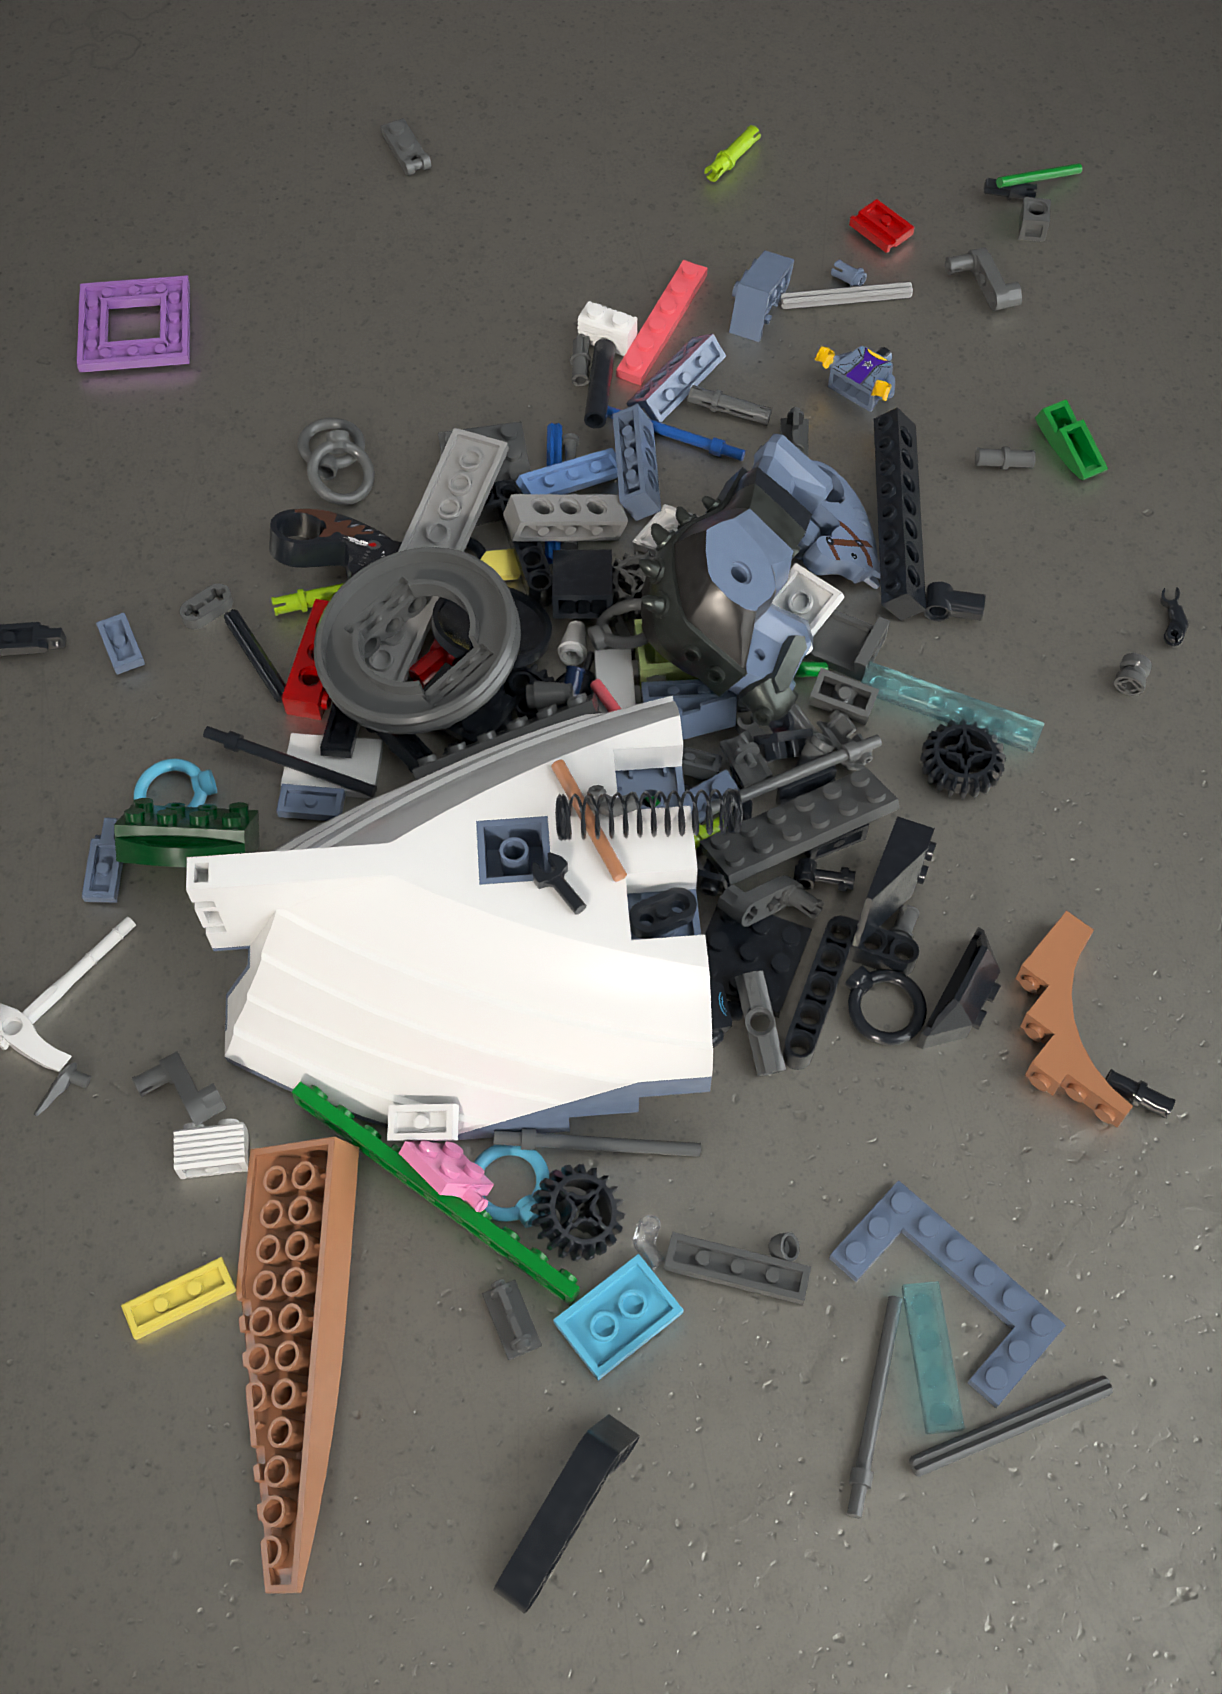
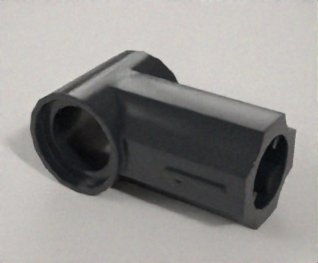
[924,582,986,621]

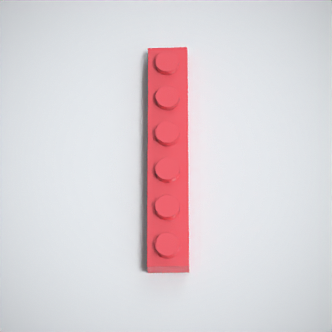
[616,260,708,386]

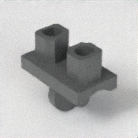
[720,730,773,789]

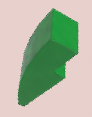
[1035,399,1108,481]

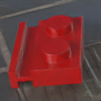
[849,199,915,253]

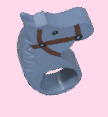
[802,460,880,589]

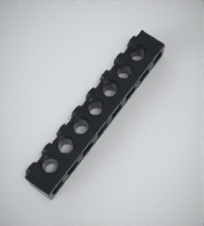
[873,407,927,621]

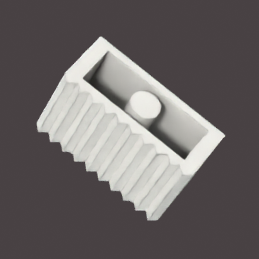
[577,301,637,356]
[173,1118,249,1179]

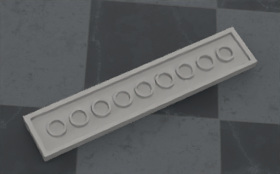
[365,428,509,682]

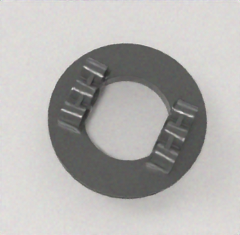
[314,547,521,734]

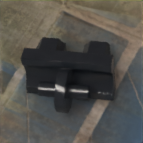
[753,712,813,761]

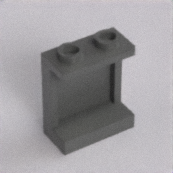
[804,610,890,682]

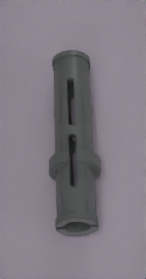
[687,385,772,426]

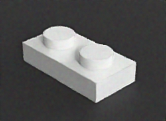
[387,1104,459,1141]

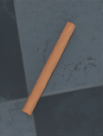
[551,759,627,882]

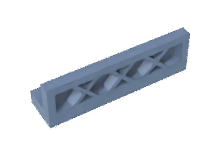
[626,333,726,423]

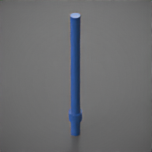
[607,406,746,461]

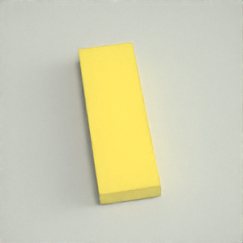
[121,1257,236,1340]

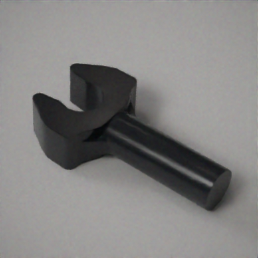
[532,852,587,915]

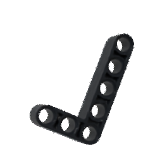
[475,479,553,608]
[783,915,920,1070]
[493,1414,640,1614]

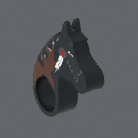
[269,508,402,580]

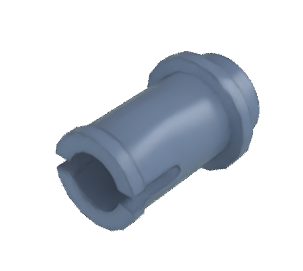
[831,260,867,287]

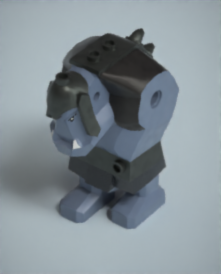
[639,434,833,726]

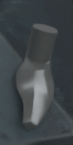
[34,1062,91,1117]

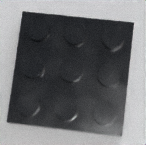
[705,903,812,1018]

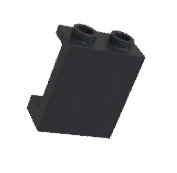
[776,766,870,860]

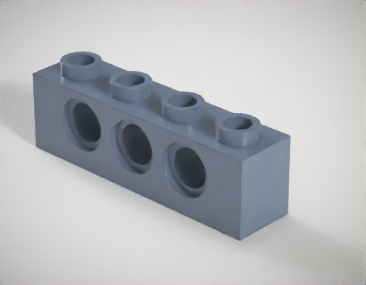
[613,404,661,521]

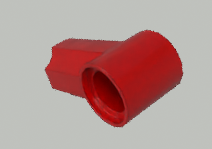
[409,639,459,689]

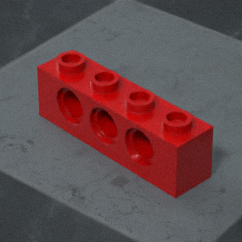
[282,599,332,720]

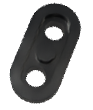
[629,887,697,939]

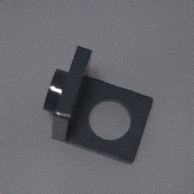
[696,858,731,896]

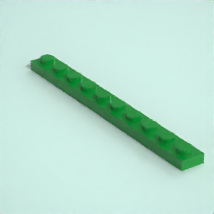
[292,1081,580,1306]

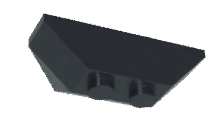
[917,927,1001,1049]

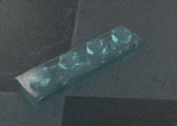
[901,1281,965,1435]

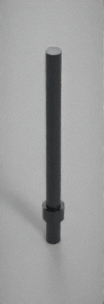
[203,726,377,798]

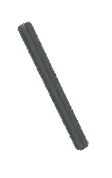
[909,1375,1113,1477]

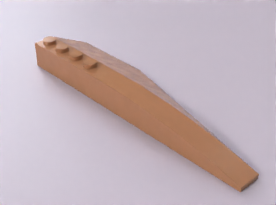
[236,1137,359,1594]

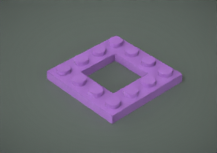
[77,275,190,373]

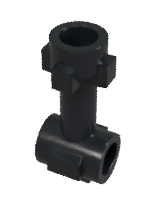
[793,858,856,891]

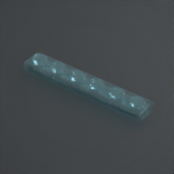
[861,662,1045,753]

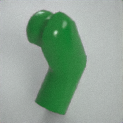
[794,662,829,678]

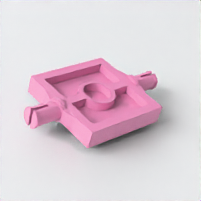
[399,1140,494,1212]

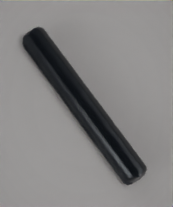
[224,609,286,703]

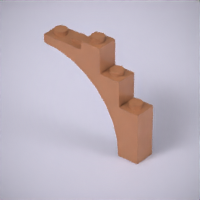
[1015,911,1133,1128]

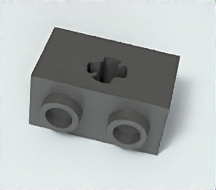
[808,668,879,725]

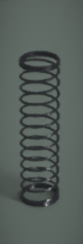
[555,788,743,841]

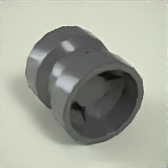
[1114,653,1152,696]

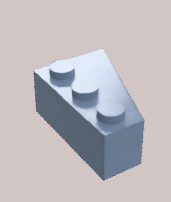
[729,250,794,342]
[641,679,737,740]

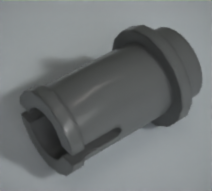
[889,905,920,939]

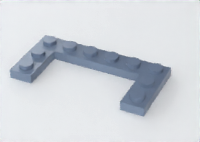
[829,1180,1066,1408]

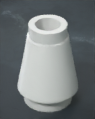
[558,621,587,666]

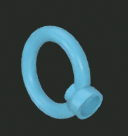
[133,759,217,807]
[473,1145,549,1228]

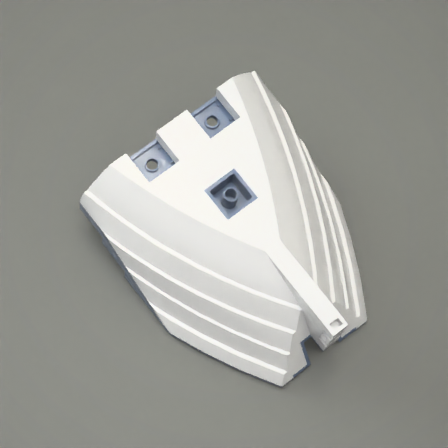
[186,695,713,1142]

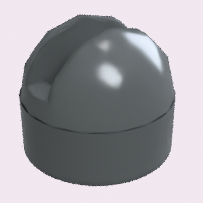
[768,1232,800,1261]

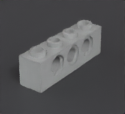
[503,494,628,541]

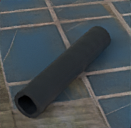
[584,339,616,429]

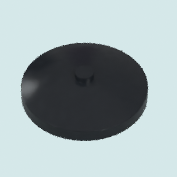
[431,586,552,669]

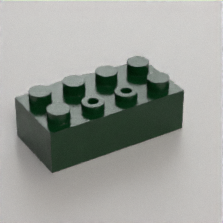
[114,798,260,867]

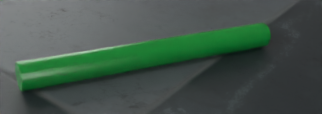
[996,163,1082,188]

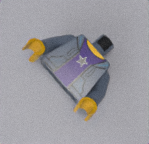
[814,346,895,412]

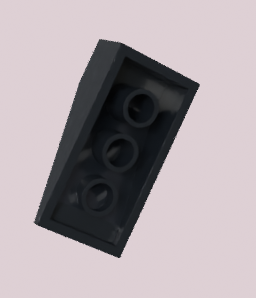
[852,816,937,947]

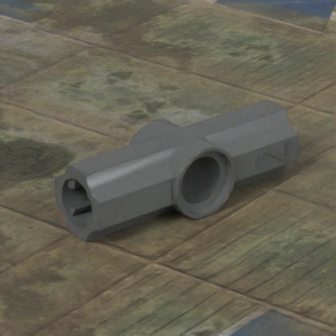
[735,971,786,1077]

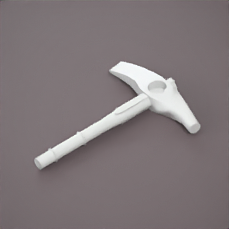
[0,916,136,1072]

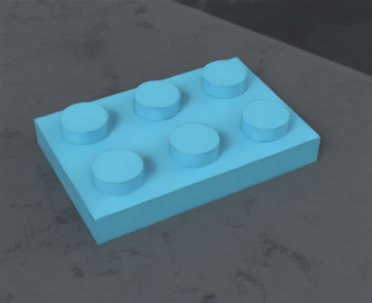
[553,1254,684,1381]

